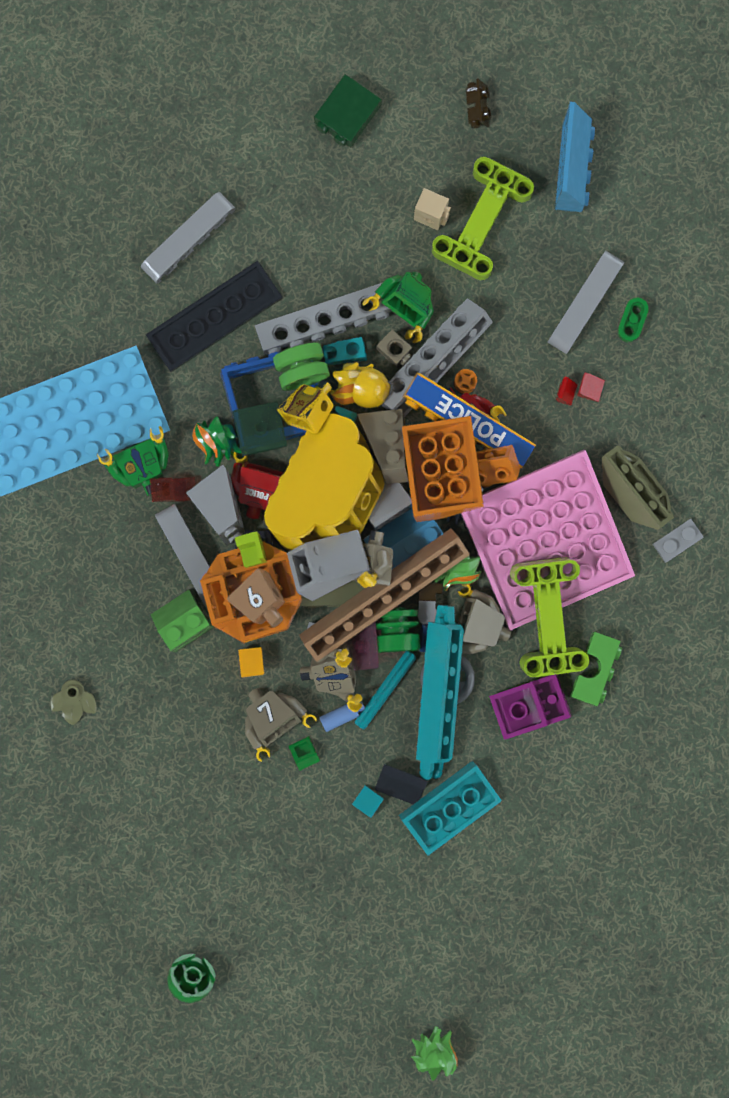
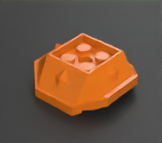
[200,541,303,643]

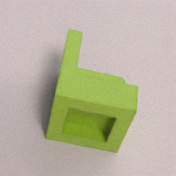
[234,531,267,568]

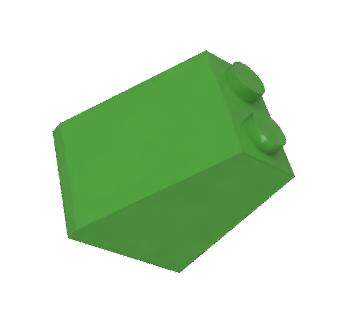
[151,590,214,653]

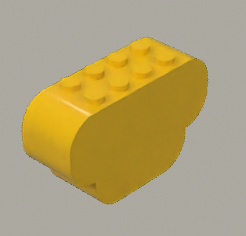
[264,414,384,552]

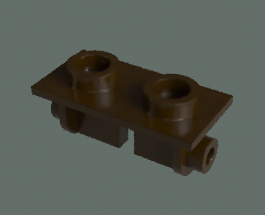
[465,78,492,128]

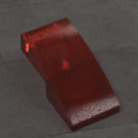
[150,477,196,502]

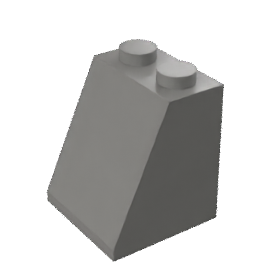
[367,460,412,531]
[187,465,245,545]

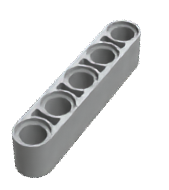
[141,192,236,284]
[547,251,625,354]
[155,504,210,611]

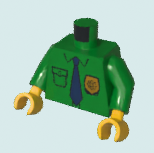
[97,426,169,497]

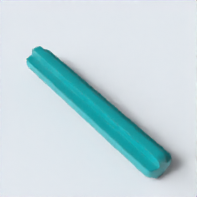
[355,651,416,729]

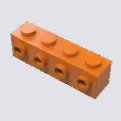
[476,445,520,488]

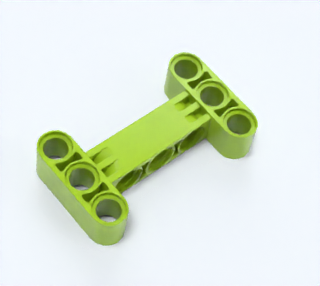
[432,157,534,280]
[510,557,589,677]

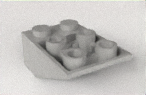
[287,530,370,601]

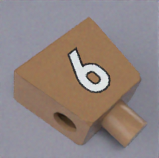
[227,568,284,627]

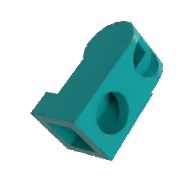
[322,337,367,366]

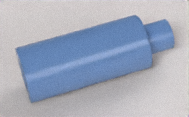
[319,701,365,732]

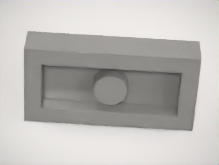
[653,519,704,563]

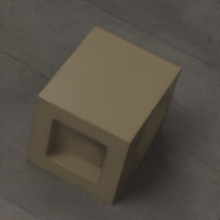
[376,330,412,368]

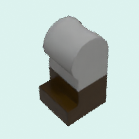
[418,583,443,625]

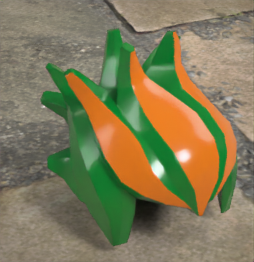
[192,417,242,467]

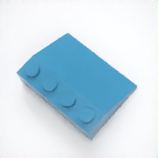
[555,102,595,212]

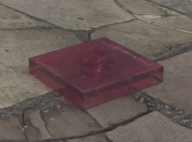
[352,622,379,671]

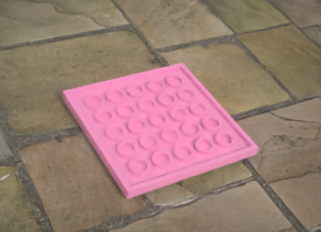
[461,450,635,630]

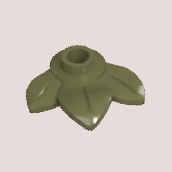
[51,679,97,725]

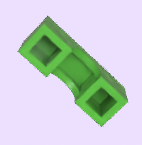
[569,632,622,706]

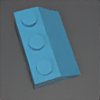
[364,508,443,569]

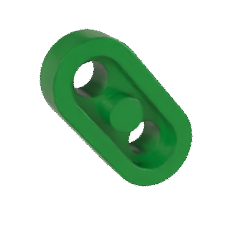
[617,298,649,342]

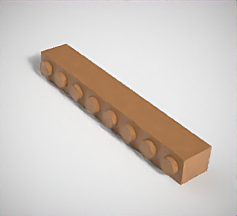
[299,529,470,662]

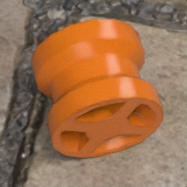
[454,369,477,394]

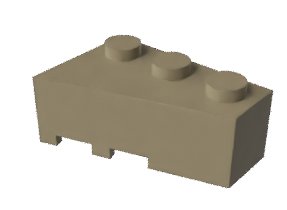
[357,409,409,484]

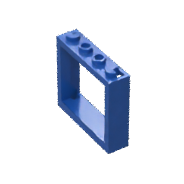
[221,351,319,452]

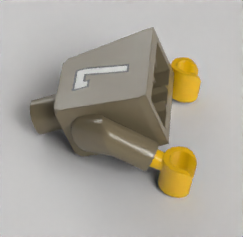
[245,688,317,762]

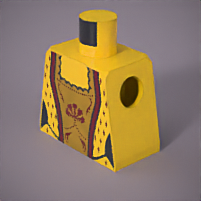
[277,380,333,434]

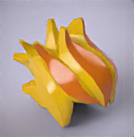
[329,362,374,405]

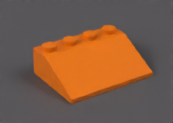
[402,416,484,522]

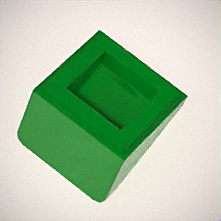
[288,736,320,770]

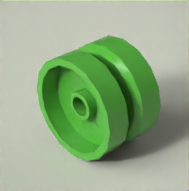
[273,343,330,391]

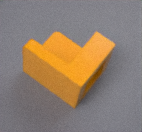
[238,647,264,678]

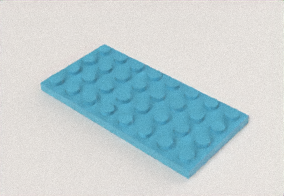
[0,345,170,497]

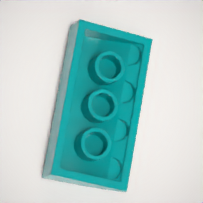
[399,761,502,855]

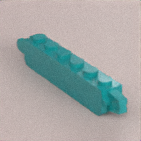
[416,605,464,780]

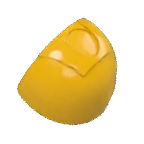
[353,367,390,408]

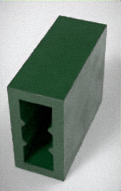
[314,74,382,148]

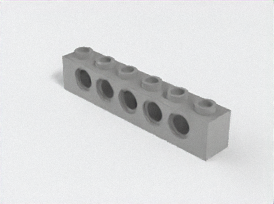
[255,283,392,355]
[382,298,493,417]

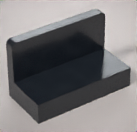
[375,764,428,804]

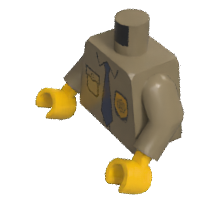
[352,531,393,588]
[300,644,363,712]

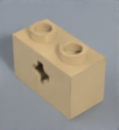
[414,188,451,230]

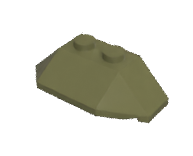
[602,446,674,530]

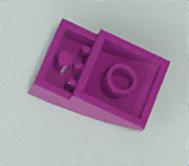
[489,674,572,740]

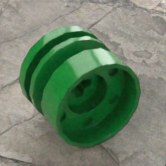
[371,608,420,653]

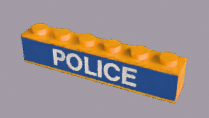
[402,373,536,468]

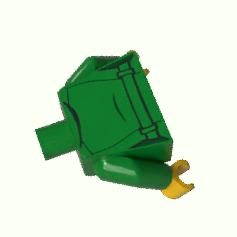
[363,272,434,343]

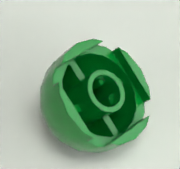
[167,954,215,1003]

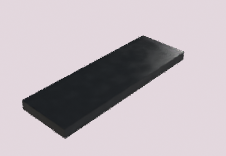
[146,260,283,372]

